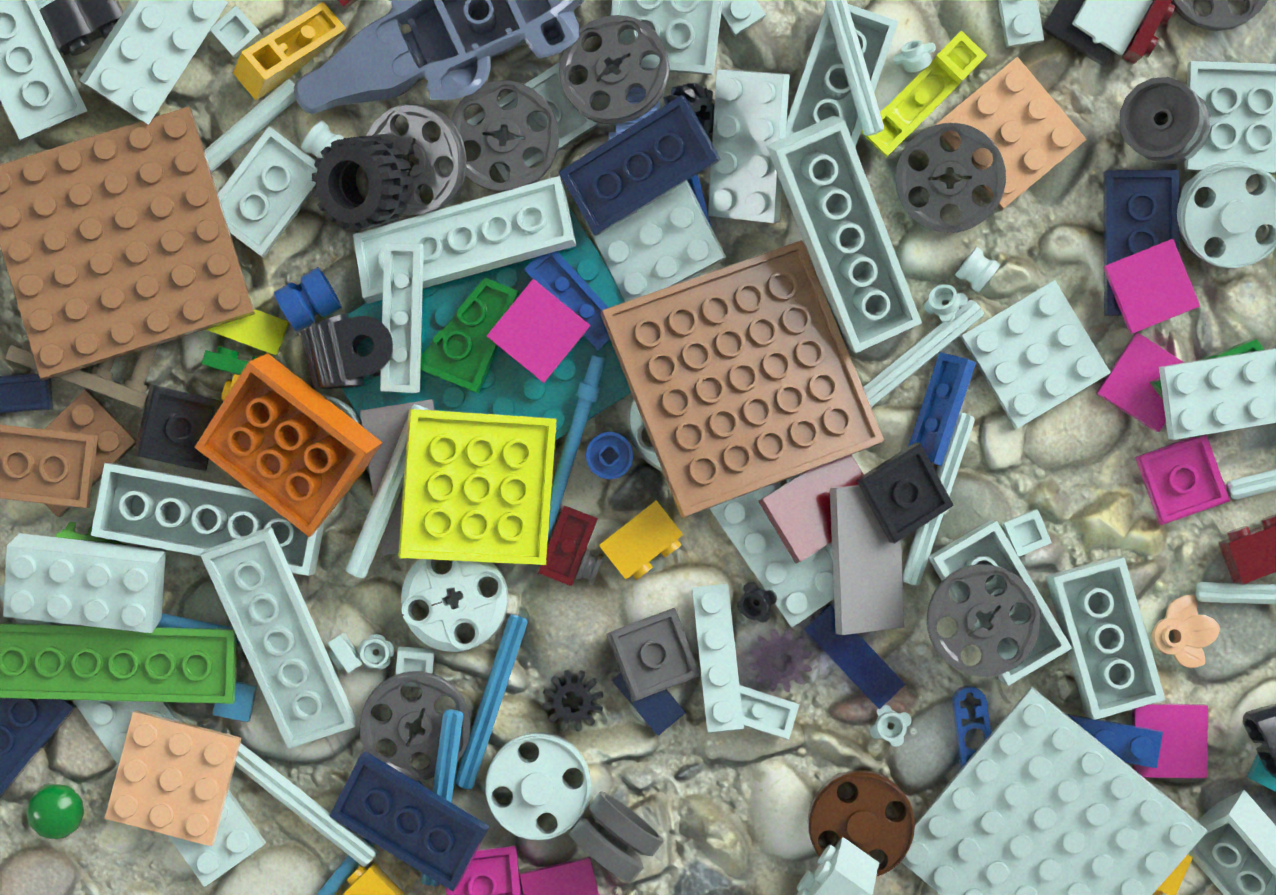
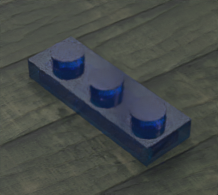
[803,604,906,710]

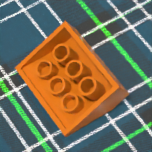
[195,353,383,537]

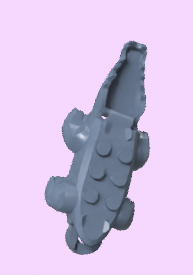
[294,0,585,114]

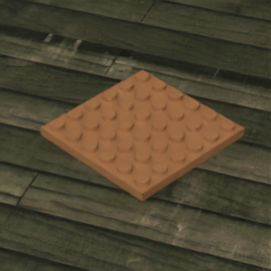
[0,107,255,381]
[600,240,884,519]

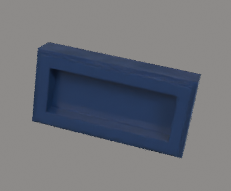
[0,374,53,413]
[611,672,686,736]

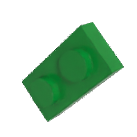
[202,346,258,375]

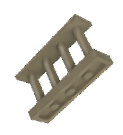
[5,341,158,409]

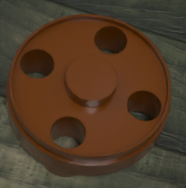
[808,770,915,877]

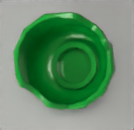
[26,783,84,839]

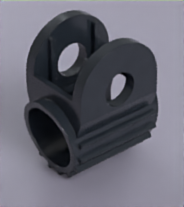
[300,313,393,390]

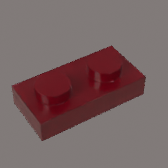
[1122,0,1175,64]
[538,505,598,586]

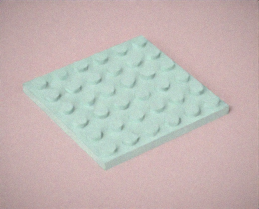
[901,686,1207,895]

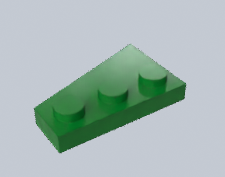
[420,278,520,394]

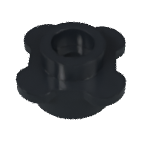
[737,581,777,623]

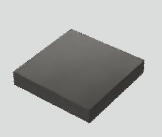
[606,607,701,702]

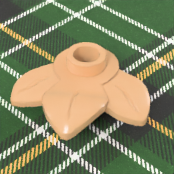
[1151,595,1220,668]

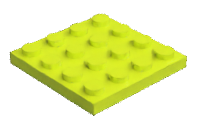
[398,409,557,565]

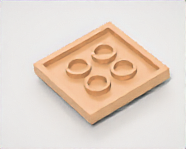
[935,57,1087,210]
[105,710,242,846]

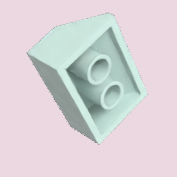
[1188,790,1276,895]

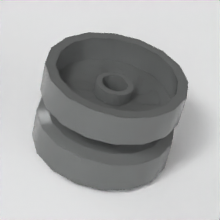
[1119,77,1211,165]
[569,791,664,883]

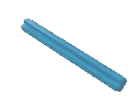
[455,614,528,789]
[421,709,463,886]

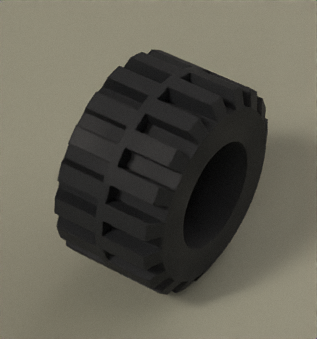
[312,135,413,230]

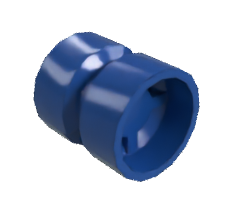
[274,267,342,333]
[586,432,634,480]

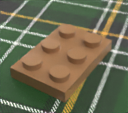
[44,390,137,517]
[0,425,98,508]

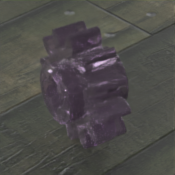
[748,628,812,692]

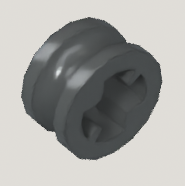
[576,549,604,585]

